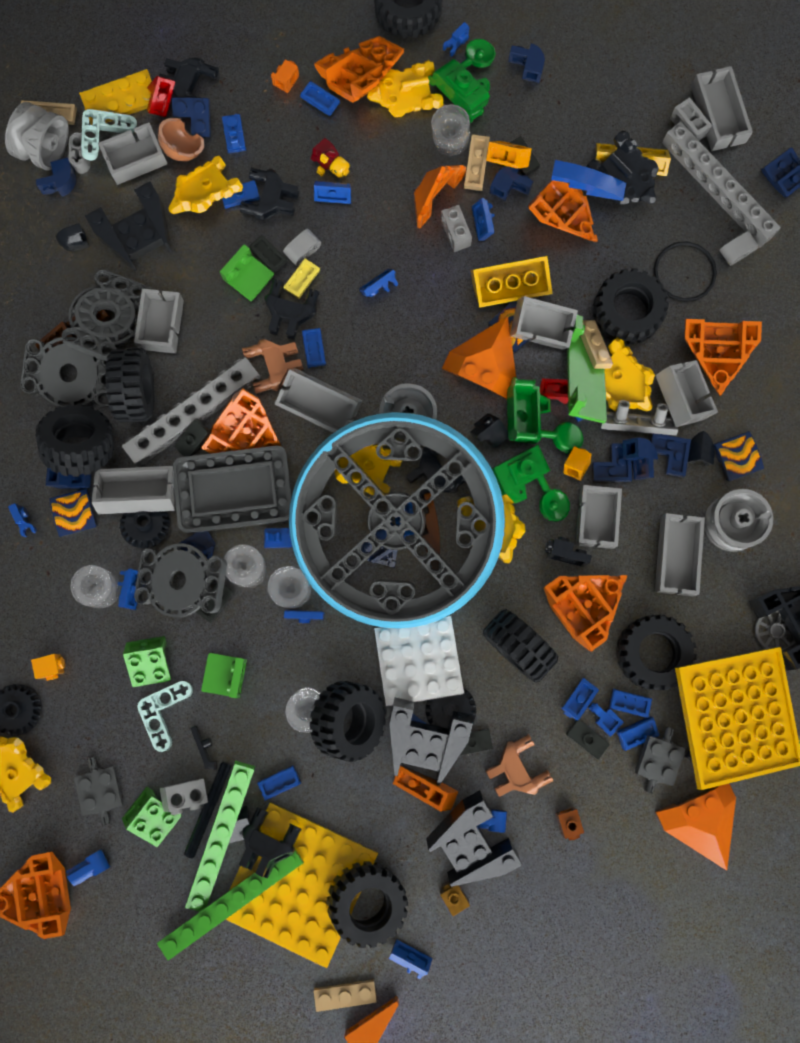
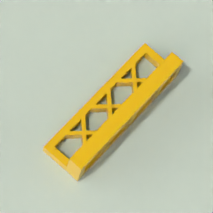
[595,143,671,176]

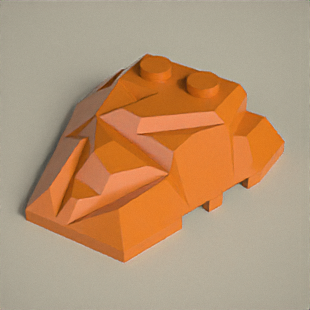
[314,36,404,103]

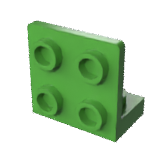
[220,244,274,302]
[123,636,171,687]
[201,653,247,698]
[122,787,182,847]

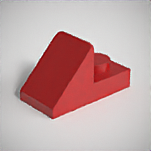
[147,76,175,117]
[540,378,568,404]

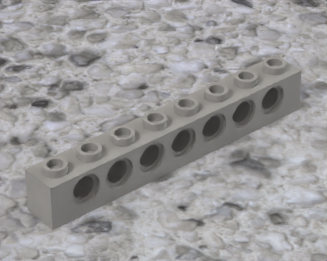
[662,121,781,248]
[122,357,261,467]

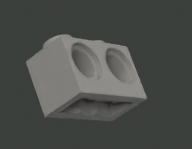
[670,97,712,141]
[441,205,472,252]
[160,779,208,815]

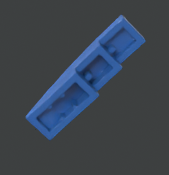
[551,160,626,201]

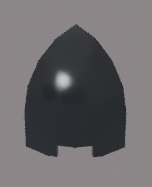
[56,223,90,251]
[688,431,715,466]

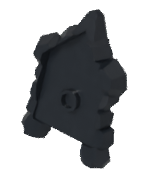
[586,130,659,206]

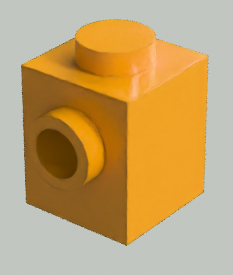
[564,446,592,481]
[31,654,65,681]

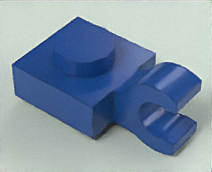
[443,22,469,57]
[8,503,37,538]
[588,702,624,737]

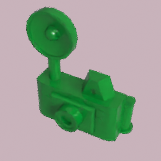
[428,39,496,123]
[507,377,584,454]
[491,444,570,522]

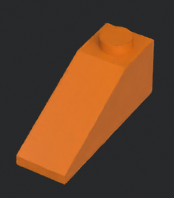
[392,765,459,812]
[344,996,399,1043]

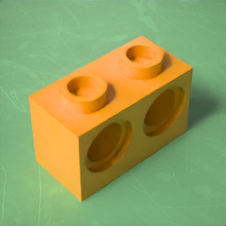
[486,141,532,169]

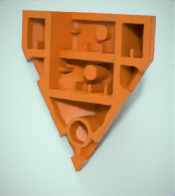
[414,165,466,229]
[528,180,598,243]
[442,316,516,399]
[684,319,762,396]
[201,388,282,454]
[543,575,627,652]
[656,783,736,870]
[0,851,71,939]

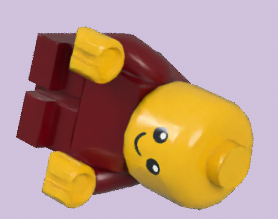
[311,138,350,178]

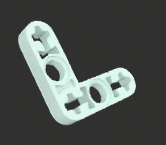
[81,109,137,160]
[138,681,193,752]

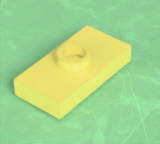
[283,258,320,299]

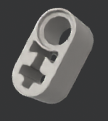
[69,132,91,174]
[283,229,322,266]
[719,231,759,266]

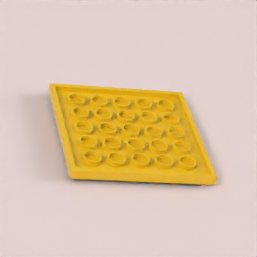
[675,647,800,790]
[226,802,378,968]

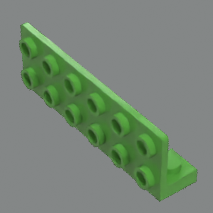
[567,315,607,423]

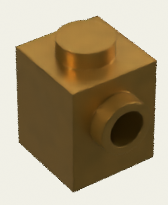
[440,882,470,916]

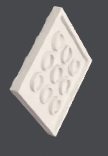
[374,616,464,707]

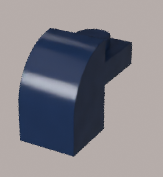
[508,43,545,83]
[36,158,76,197]
[489,166,533,200]
[623,437,658,480]
[45,468,91,490]

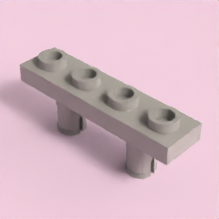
[600,400,678,436]

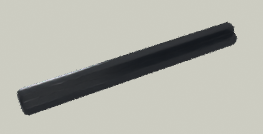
[184,762,231,859]

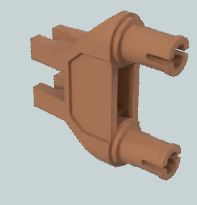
[242,339,304,394]
[485,734,553,797]

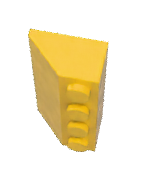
[471,256,553,308]

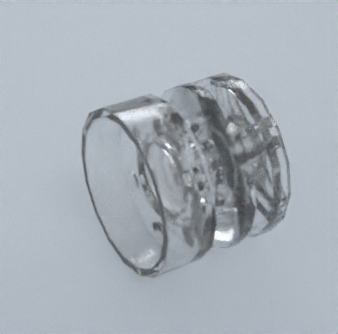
[431,104,471,156]
[224,545,268,588]
[70,565,120,609]
[268,566,312,609]
[285,687,321,733]

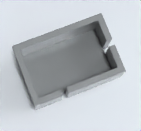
[98,122,167,185]
[134,289,184,354]
[510,296,578,350]
[655,360,718,427]
[575,485,622,549]

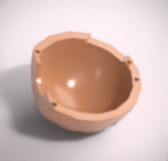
[158,118,204,162]

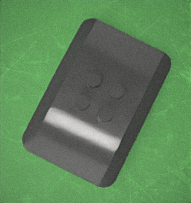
[172,446,292,533]

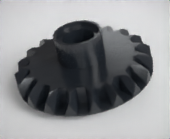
[119,511,170,548]
[0,684,41,736]
[425,688,476,729]

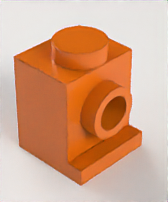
[271,59,299,93]

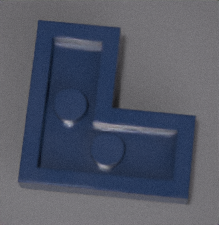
[172,98,211,137]
[651,433,691,478]
[592,443,632,482]

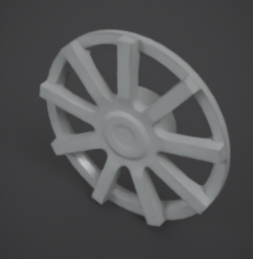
[754,611,796,650]

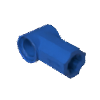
[478,809,507,833]
[66,849,110,886]

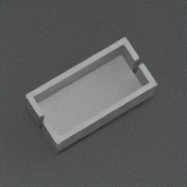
[691,66,753,151]
[275,368,363,433]
[92,466,175,514]
[655,513,705,597]

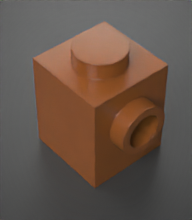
[555,807,584,841]

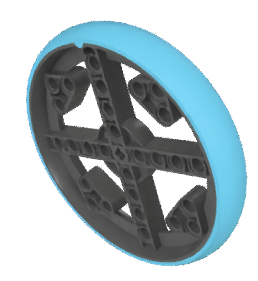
[289,412,505,628]

